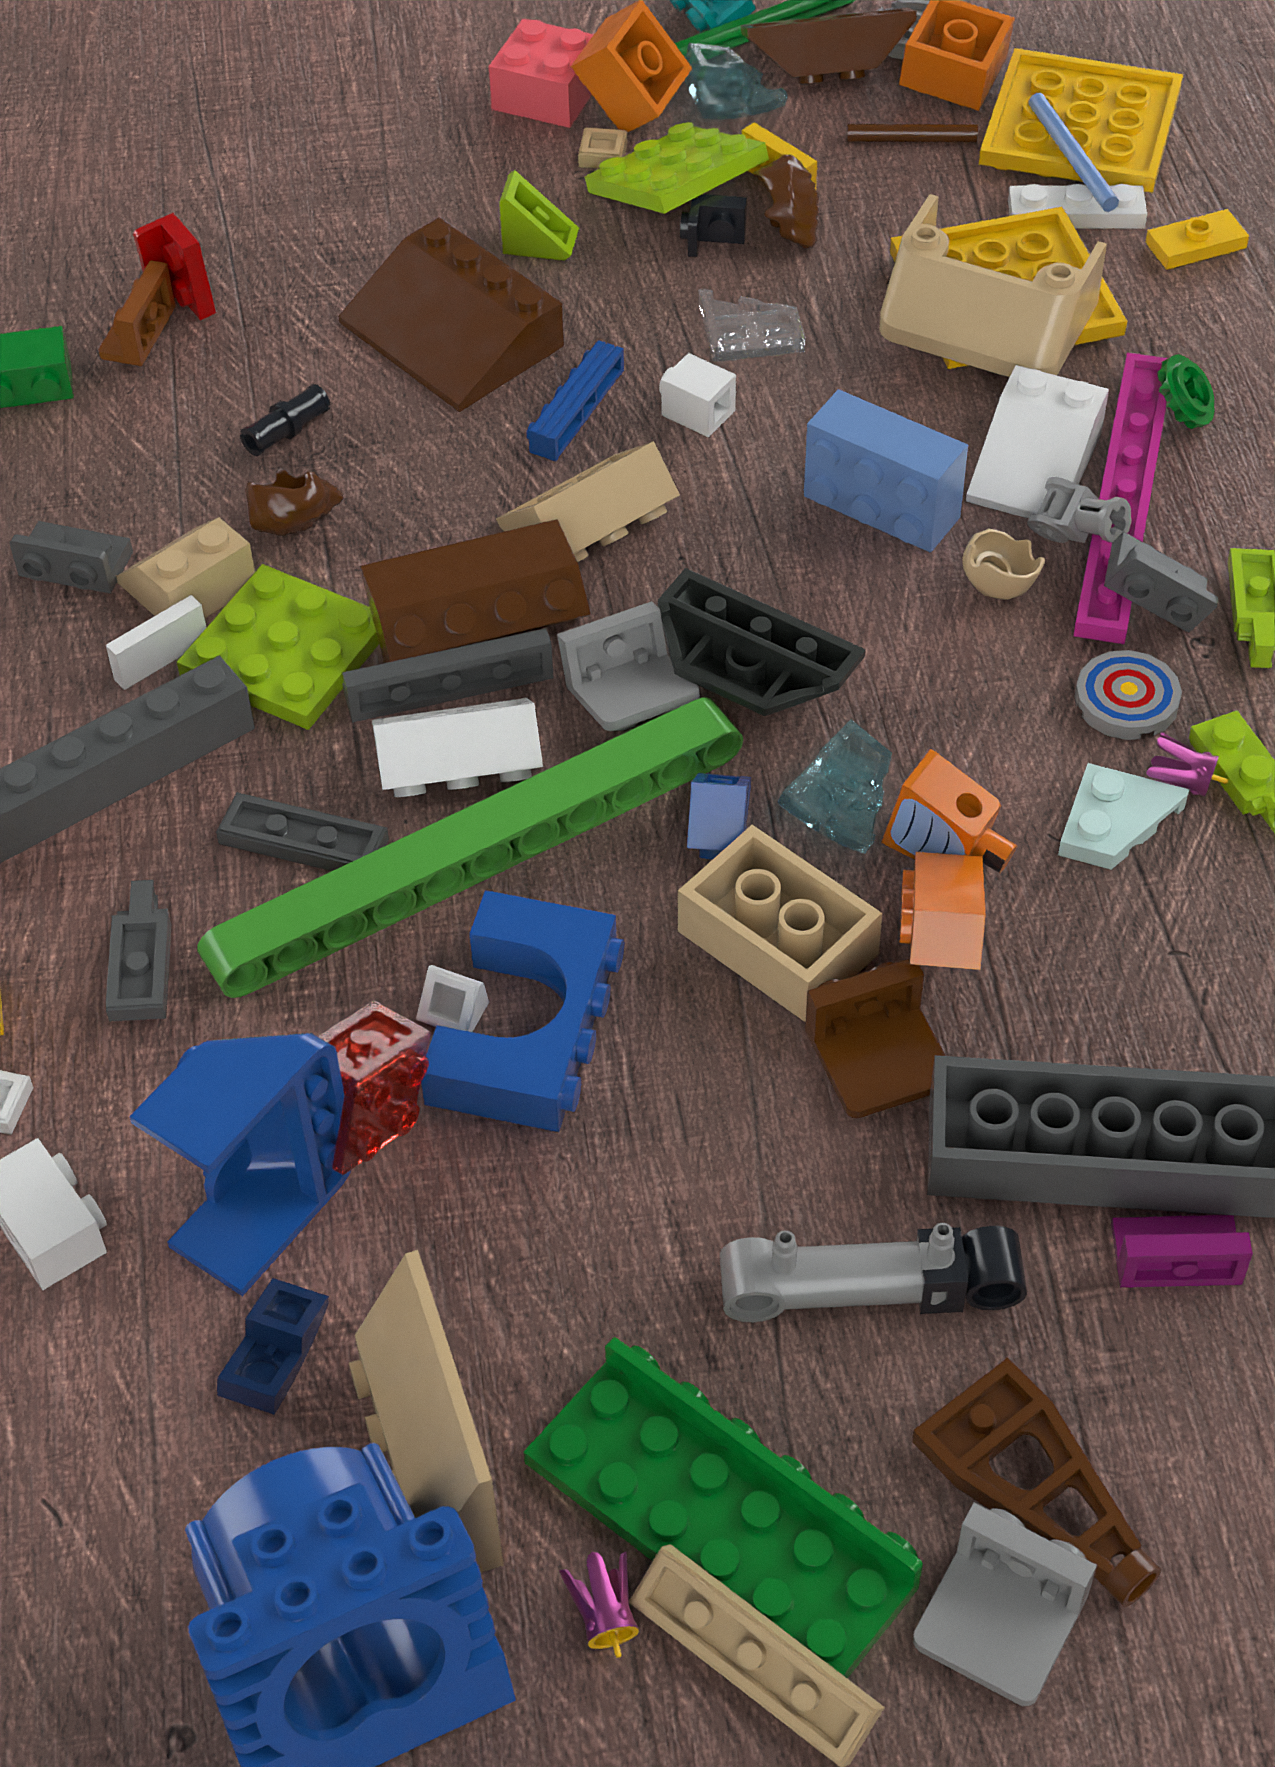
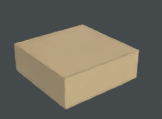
[578,127,627,169]

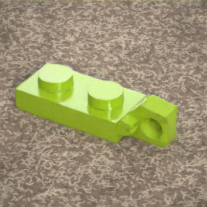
[1227,548,1275,668]
[1188,710,1275,834]

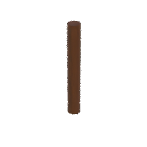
[847,124,978,142]

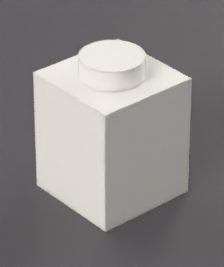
[659,353,736,437]

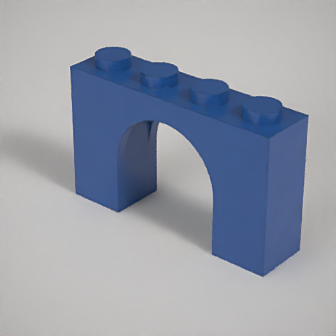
[420,890,625,1132]

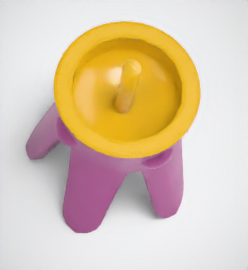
[1146,732,1228,797]
[559,1552,639,1658]

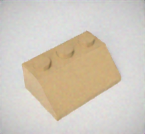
[496,441,680,562]

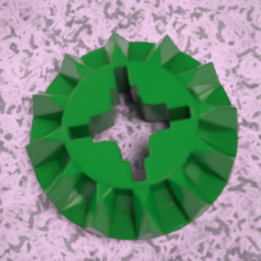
[1157,354,1215,429]

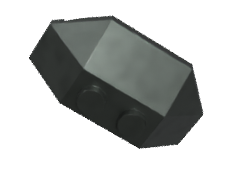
[658,568,866,716]

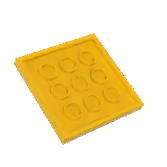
[979,48,1183,193]
[890,207,1127,369]

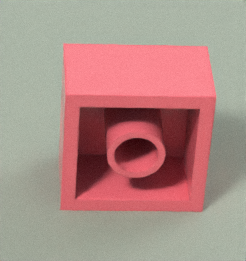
[489,19,594,128]

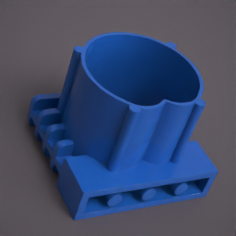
[185,1443,516,1767]

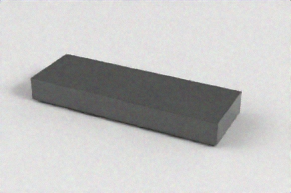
[216,792,389,871]

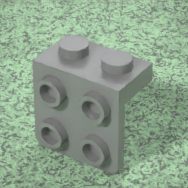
[557,601,700,731]
[913,1503,1097,1706]

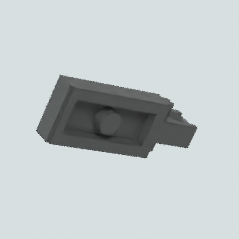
[106,880,172,1022]

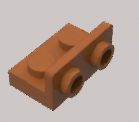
[98,261,176,366]

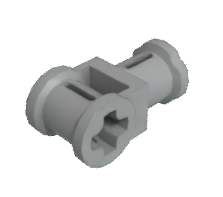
[1027,477,1131,543]

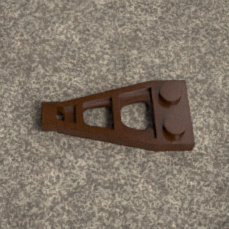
[912,1357,1161,1607]

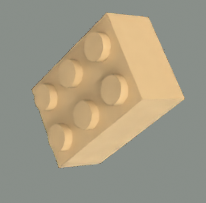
[678,825,882,1022]

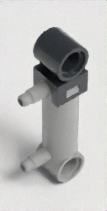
[719,1223,1028,1322]

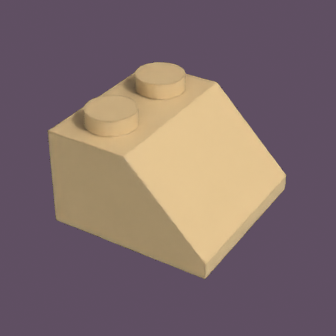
[116,517,255,619]

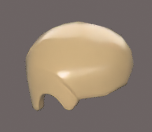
[963,528,1045,600]

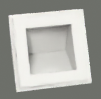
[416,965,489,1032]

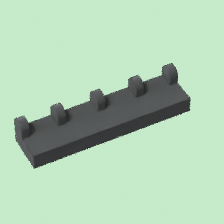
[342,629,554,723]

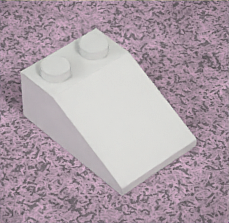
[966,365,1109,519]

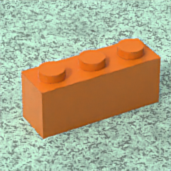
[899,852,986,970]

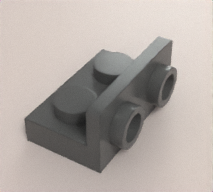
[9,521,133,594]
[1104,532,1218,633]

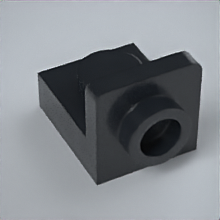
[680,194,747,257]

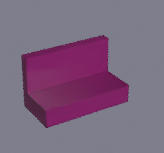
[1111,1215,1253,1288]

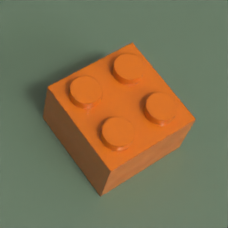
[571,0,692,133]
[899,0,1015,111]

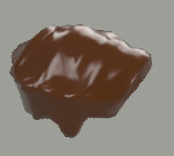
[753,154,819,248]
[245,468,344,536]

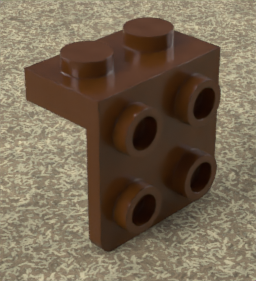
[805,958,946,1118]

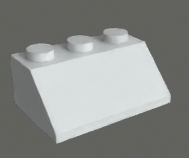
[372,698,543,797]

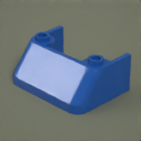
[129,1033,355,1297]

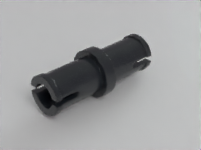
[240,384,330,456]

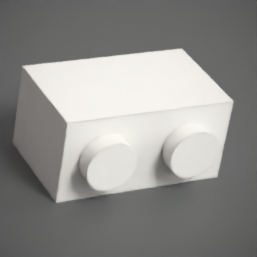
[0,1138,107,1290]

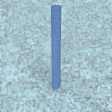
[1028,93,1119,212]

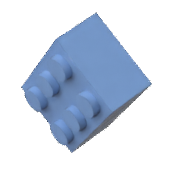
[804,389,968,553]

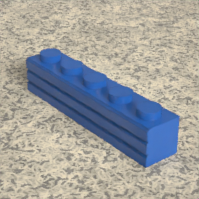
[526,340,624,462]

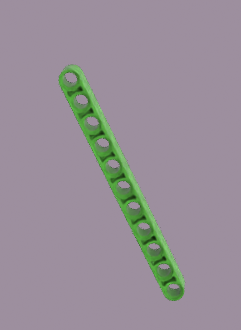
[197,697,743,998]

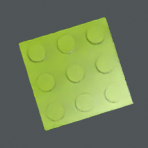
[584,122,769,214]
[177,564,379,730]

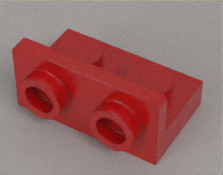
[133,213,216,321]

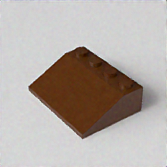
[339,217,564,412]

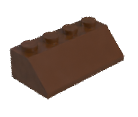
[359,519,591,663]

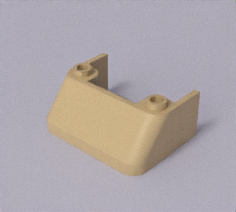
[879,194,1107,377]

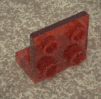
[318,1001,431,1175]

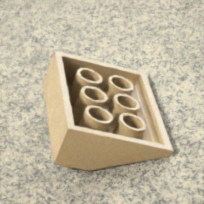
[349,1250,503,1572]

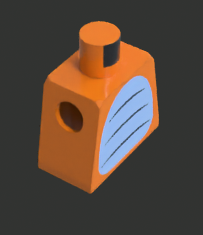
[881,749,1017,873]

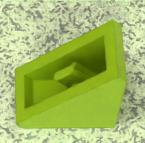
[499,170,579,261]

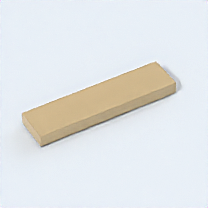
[629,1544,885,1767]

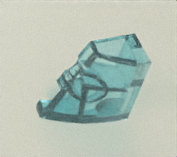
[684,43,788,119]
[777,719,892,854]

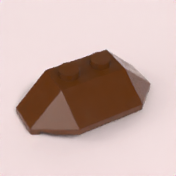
[741,8,917,84]

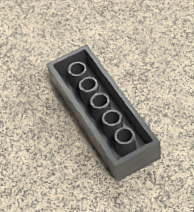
[927,1055,1275,1218]

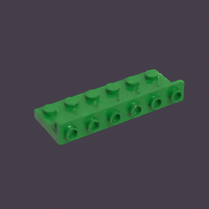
[523,1337,923,1679]

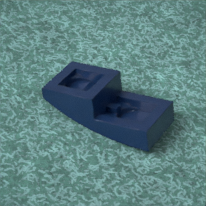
[217,1278,329,1415]

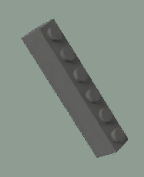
[0,655,255,863]

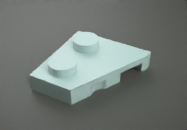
[1058,763,1189,869]

